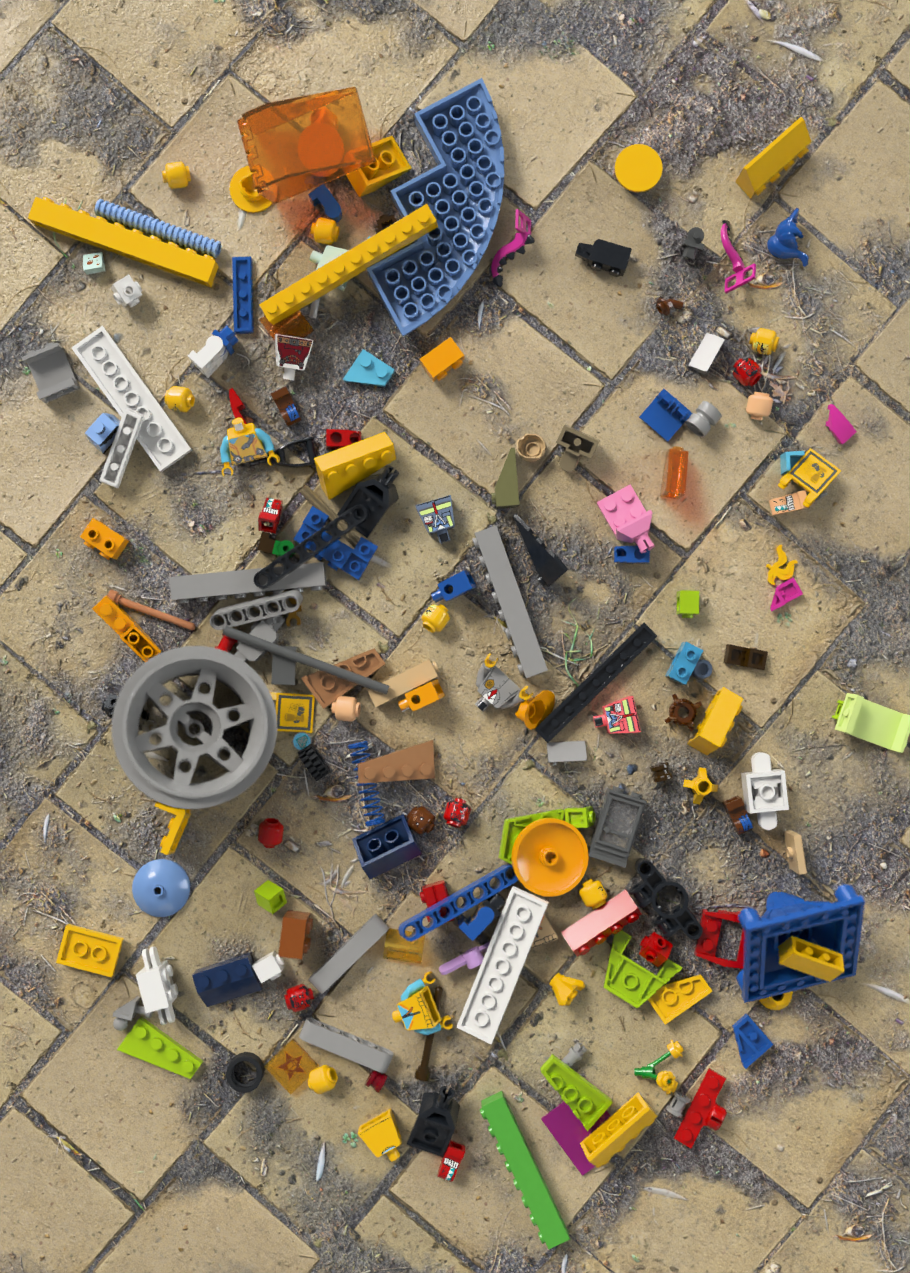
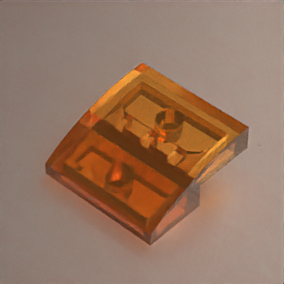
[259,310,314,341]

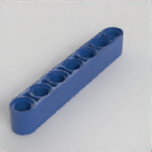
[398,864,518,941]

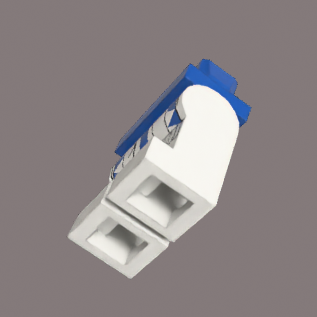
[188,325,239,378]

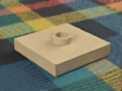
[784,830,807,875]

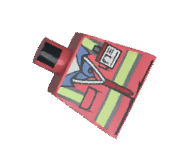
[593,696,641,733]

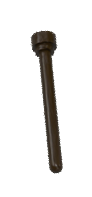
[414,986,443,1081]

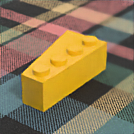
[314,432,396,500]

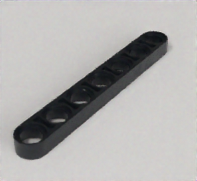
[254,505,368,589]

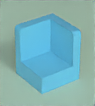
[780,451,805,474]

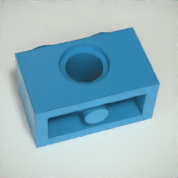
[665,642,703,685]

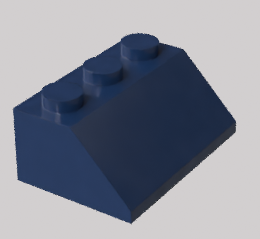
[352,814,422,880]
[192,952,263,1007]

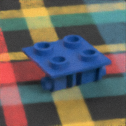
[639,389,692,442]

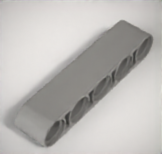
[210,590,303,630]
[308,914,389,994]
[299,1017,394,1073]

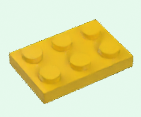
[56,924,124,977]

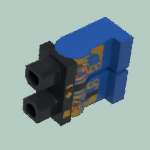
[458,893,506,941]

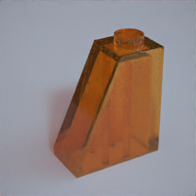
[660,446,689,499]

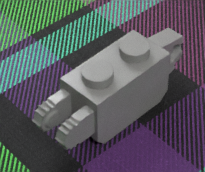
[234,615,285,662]

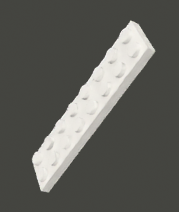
[72,326,192,472]
[456,886,549,1044]

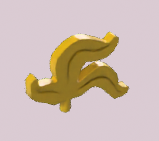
[766,545,798,585]

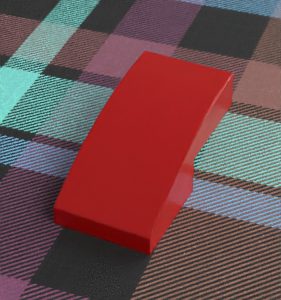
[229,388,247,424]

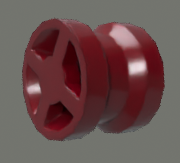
[365,1070,388,1093]

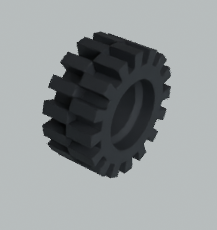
[298,744,330,781]

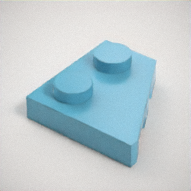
[343,349,395,387]

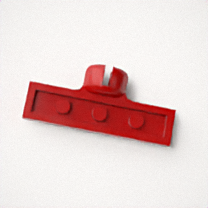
[674,1068,727,1148]

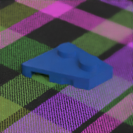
[732,1013,774,1069]

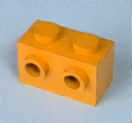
[420,337,464,382]
[80,518,129,560]

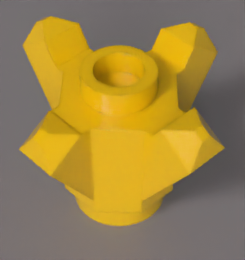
[683,767,718,805]
[549,972,585,1006]

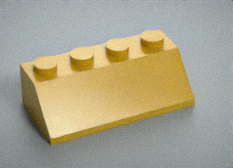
[736,117,811,199]
[580,1092,657,1168]

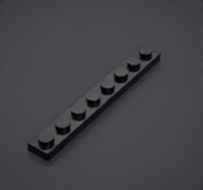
[534,622,657,743]

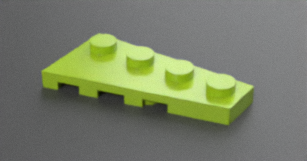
[117,1016,203,1079]
[540,1054,612,1131]

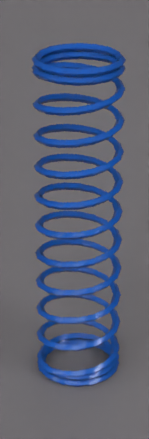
[348,741,386,826]

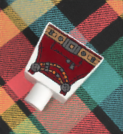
[275,334,313,380]

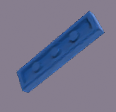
[232,256,254,334]

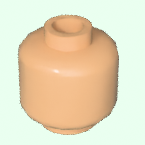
[746,392,773,420]
[331,696,361,722]

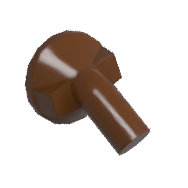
[656,298,683,316]

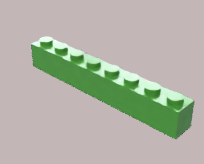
[480,1091,570,1249]

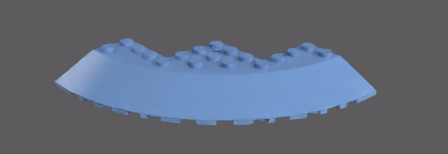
[367,78,505,336]

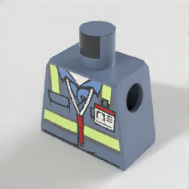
[415,495,455,543]

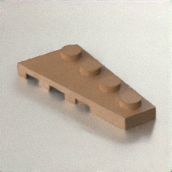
[301,648,386,709]
[358,740,435,784]

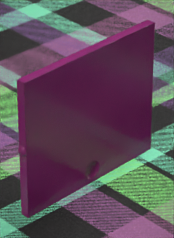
[541,1101,611,1176]

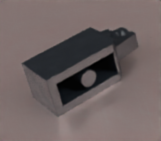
[575,239,632,277]

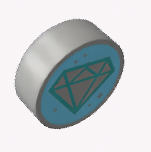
[292,732,312,751]

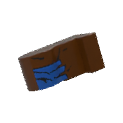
[270,386,301,426]
[722,796,753,835]

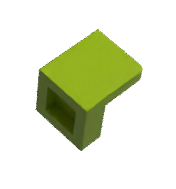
[254,880,287,914]

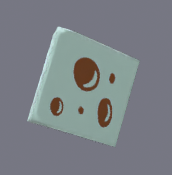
[83,252,106,274]

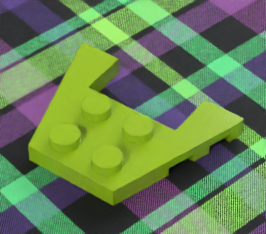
[499,809,565,864]
[603,930,683,1008]

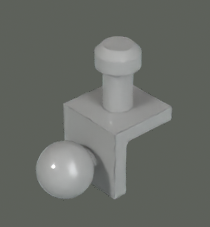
[113,996,154,1031]

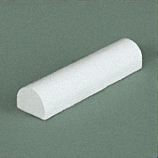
[99,409,144,488]

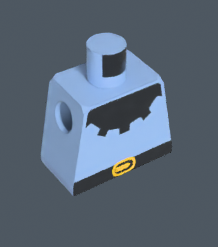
[85,413,120,454]

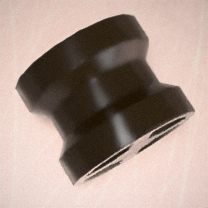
[650,762,673,783]

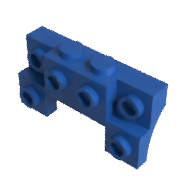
[293,506,378,580]

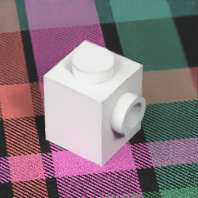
[252,951,285,983]

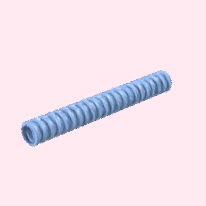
[95,199,221,258]

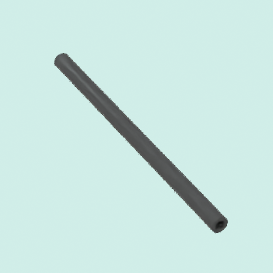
[223,626,390,695]

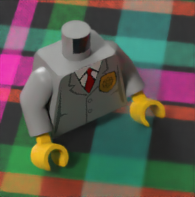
[475,654,533,712]

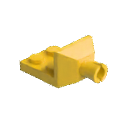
[155,802,191,855]

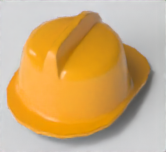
[515,690,555,730]

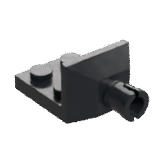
[337,465,399,538]
[407,1086,460,1157]

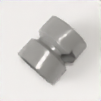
[685,401,722,438]

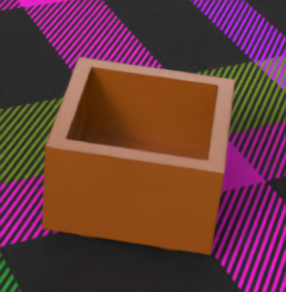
[278,910,313,959]

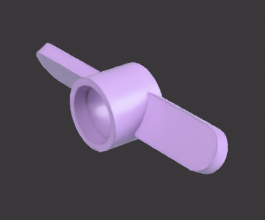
[439,942,490,975]

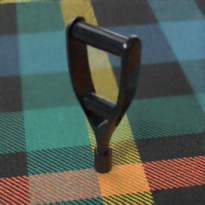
[249,437,316,468]

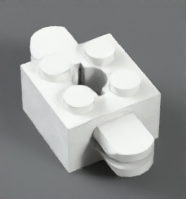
[741,752,789,830]
[136,946,178,1025]

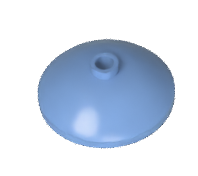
[132,859,190,917]

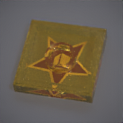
[264,1038,319,1095]

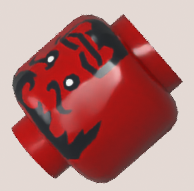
[733,358,762,386]
[443,798,471,828]
[284,984,314,1013]

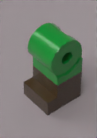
[258,531,295,557]

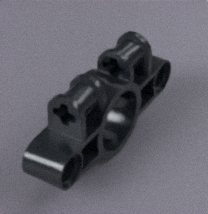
[629,858,703,939]

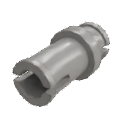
[562,1042,587,1068]

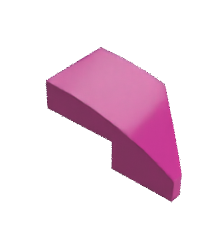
[825,404,857,444]
[770,577,803,612]

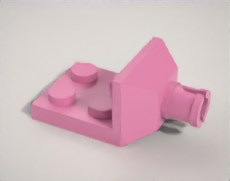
[597,485,655,554]

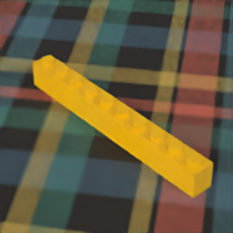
[28,197,219,288]
[259,204,438,325]

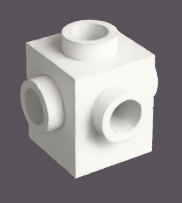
[111,275,142,308]

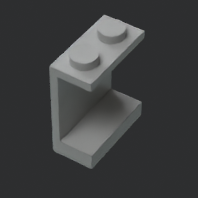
[22,342,80,403]

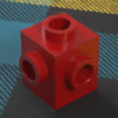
[639,932,673,967]

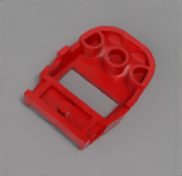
[694,909,745,969]

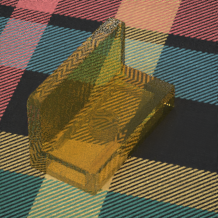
[383,928,425,964]

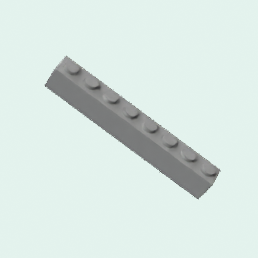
[472,526,548,678]
[169,562,327,604]

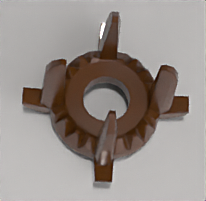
[665,693,702,731]

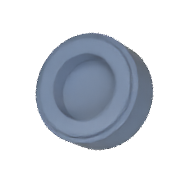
[693,660,712,679]

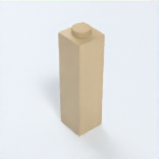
[367,659,439,707]

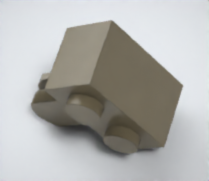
[556,425,600,472]

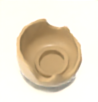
[516,433,546,462]

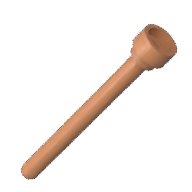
[108,589,196,630]

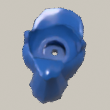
[767,208,809,267]

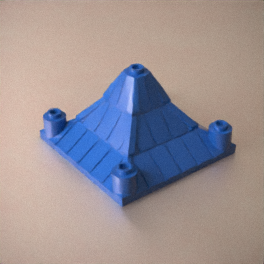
[736,884,865,1003]

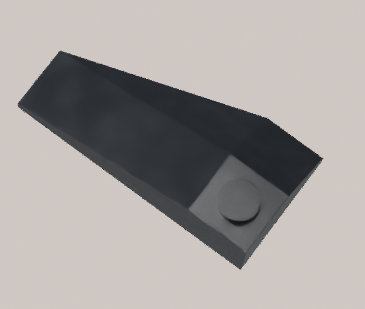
[512,514,569,587]

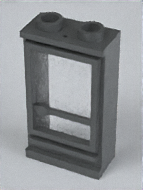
[588,786,647,868]

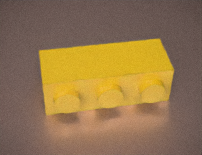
[778,936,844,982]

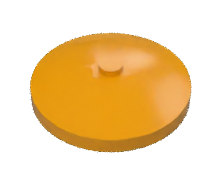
[511,818,589,897]

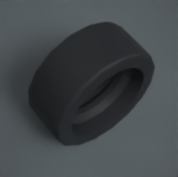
[226,1052,265,1093]

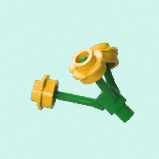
[634,1040,684,1095]

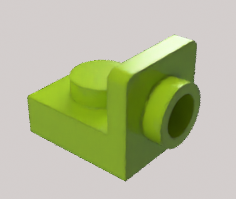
[564,806,596,828]

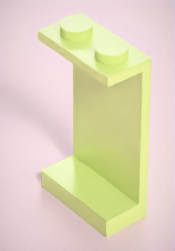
[835,693,910,753]

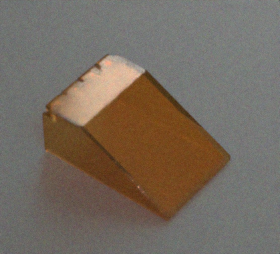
[237,87,376,204]

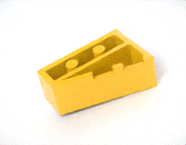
[687,687,743,756]

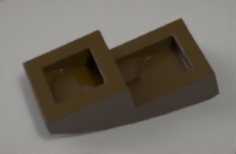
[723,644,768,670]

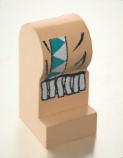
[769,490,807,516]

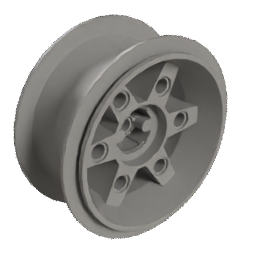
[112,646,277,809]

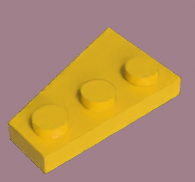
[648,974,712,1025]

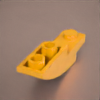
[92,595,161,662]

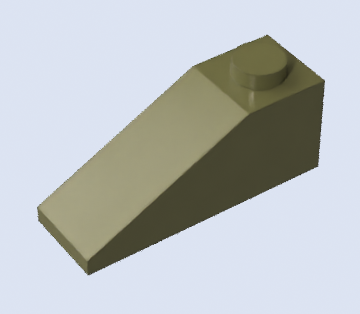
[491,447,520,509]

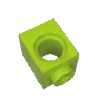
[676,590,699,618]

